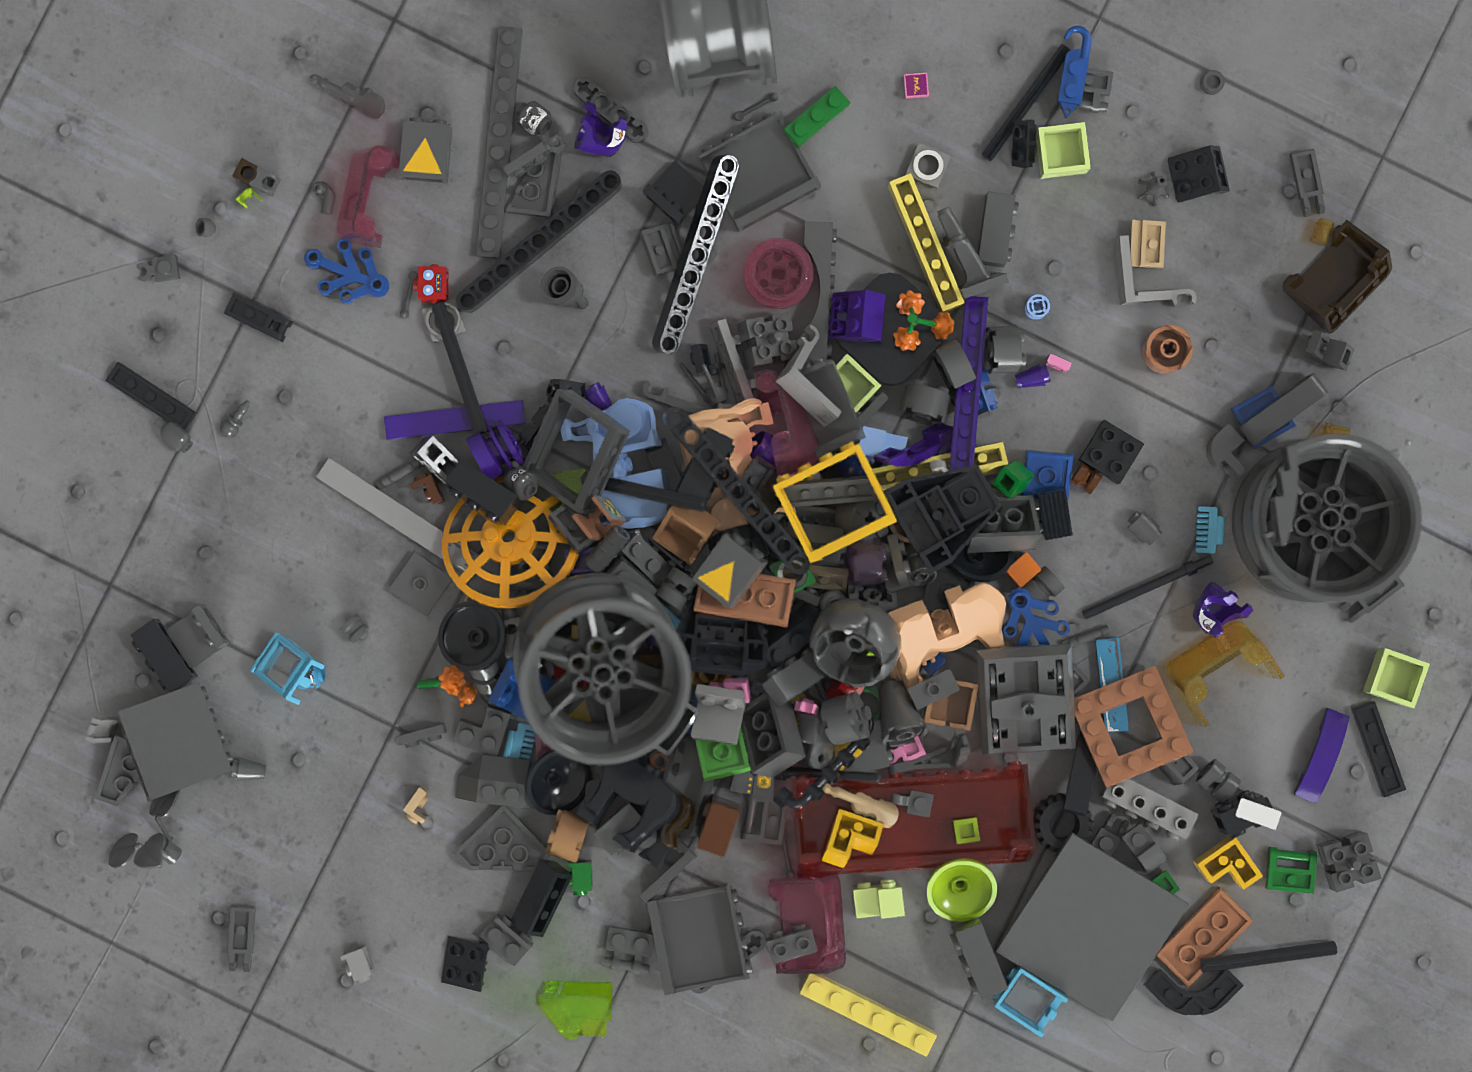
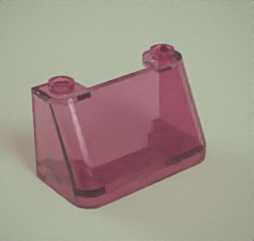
[336,145,400,248]
[754,369,820,478]
[768,874,846,974]

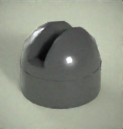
[196,218,216,237]

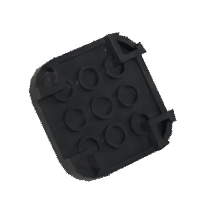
[837,273,944,386]

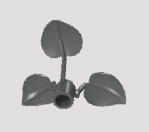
[109,790,182,868]

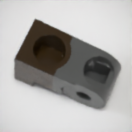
[232,158,281,196]

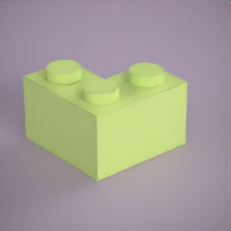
[852,879,905,919]

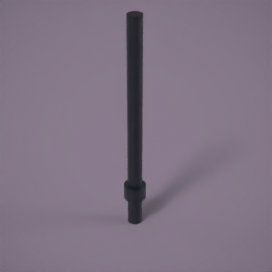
[1082,555,1214,620]

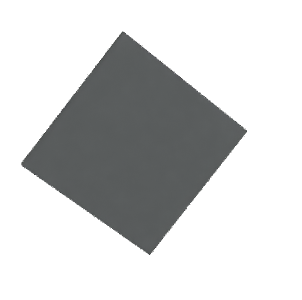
[995,832,1189,1021]

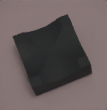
[1078,420,1144,484]

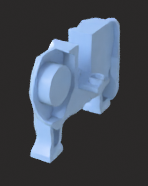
[561,398,672,529]

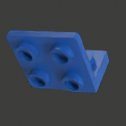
[488,659,555,721]

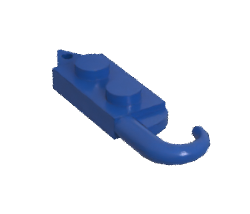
[1057,26,1092,119]

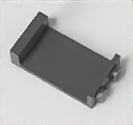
[799,358,866,458]

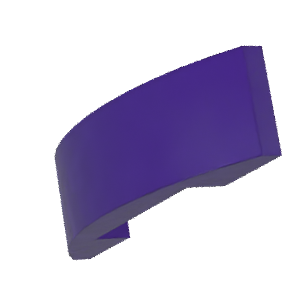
[873,423,953,467]
[1294,708,1350,803]

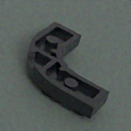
[1143,968,1244,1015]

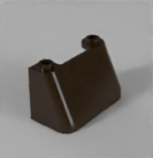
[1282,220,1392,334]

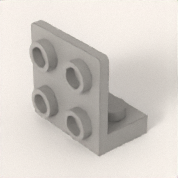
[691,684,746,745]

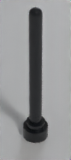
[774,766,882,782]

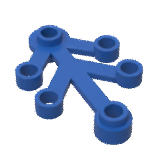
[304,238,389,304]
[1002,588,1070,646]

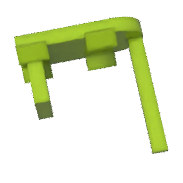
[236,187,263,209]

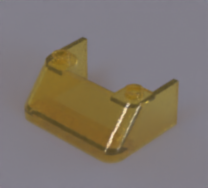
[1165,621,1285,727]

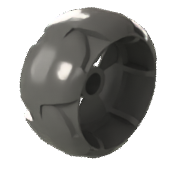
[809,599,902,687]

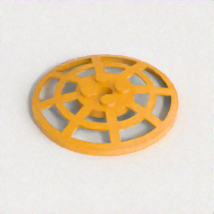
[442,475,579,609]

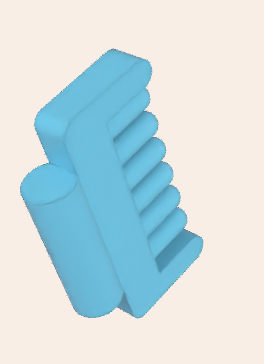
[1195,506,1225,554]
[503,723,537,760]

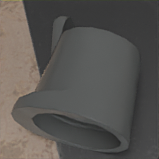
[541,267,589,309]

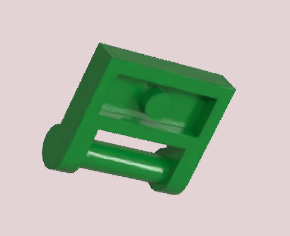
[1265,847,1317,894]

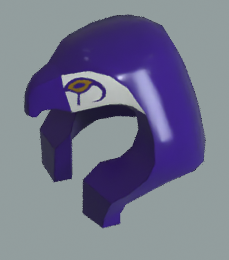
[574,101,628,157]
[1193,582,1253,637]

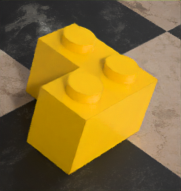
[821,809,884,868]
[1192,835,1263,889]

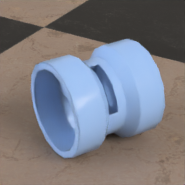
[1024,294,1050,320]

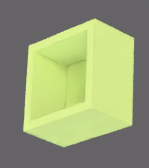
[1036,122,1091,179]
[836,354,881,413]
[1363,648,1430,708]

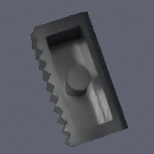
[1034,486,1073,540]

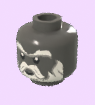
[517,101,552,136]

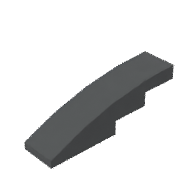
[1269,445,1298,546]

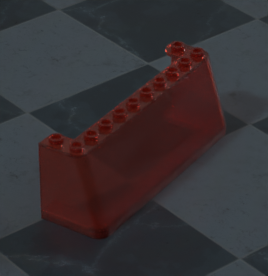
[791,761,1036,877]

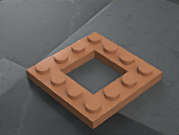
[1074,666,1194,788]

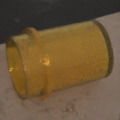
[1310,218,1334,246]
[1322,423,1350,435]

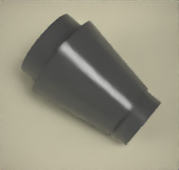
[231,758,266,781]

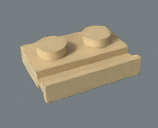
[1130,220,1166,269]

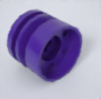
[466,420,525,480]

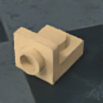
[403,785,429,824]

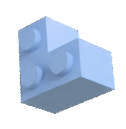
[855,426,908,467]

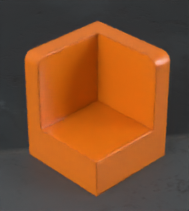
[1006,552,1041,588]

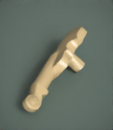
[822,783,899,828]

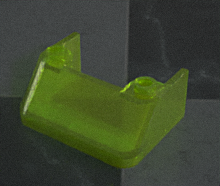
[536,981,613,1040]

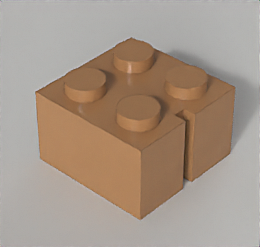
[652,505,720,566]
[922,675,979,731]

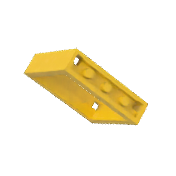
[773,441,897,563]

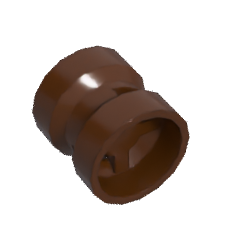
[1070,463,1103,495]

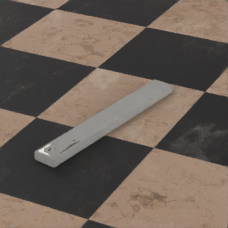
[316,458,479,578]

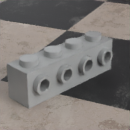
[1099,779,1199,840]

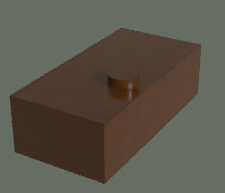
[697,794,740,857]

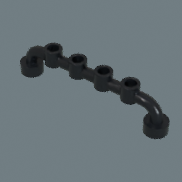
[773,703,874,809]

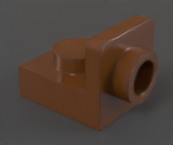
[410,473,445,505]

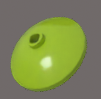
[926,858,997,922]

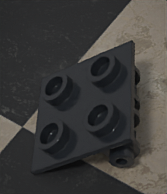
[441,936,490,992]

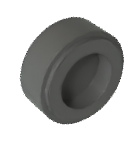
[1200,70,1225,95]

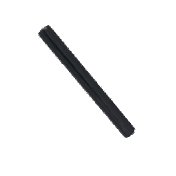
[982,44,1070,161]
[432,302,488,434]
[580,472,708,512]
[1200,941,1337,973]

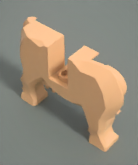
[679,398,797,536]
[888,583,1012,698]

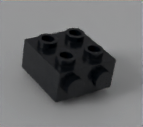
[1210,790,1273,838]

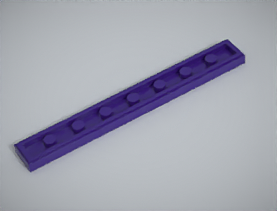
[949,296,989,471]

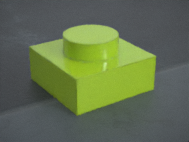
[953,817,980,844]

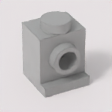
[340,945,375,984]

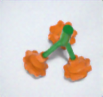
[893,290,954,351]
[417,664,477,708]

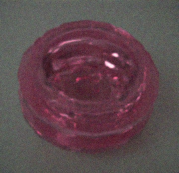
[744,238,813,309]

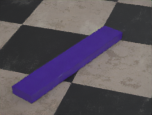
[384,400,526,440]

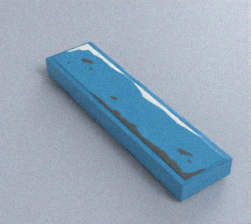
[1095,638,1129,733]

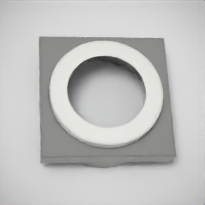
[906,143,951,188]
[422,298,466,343]

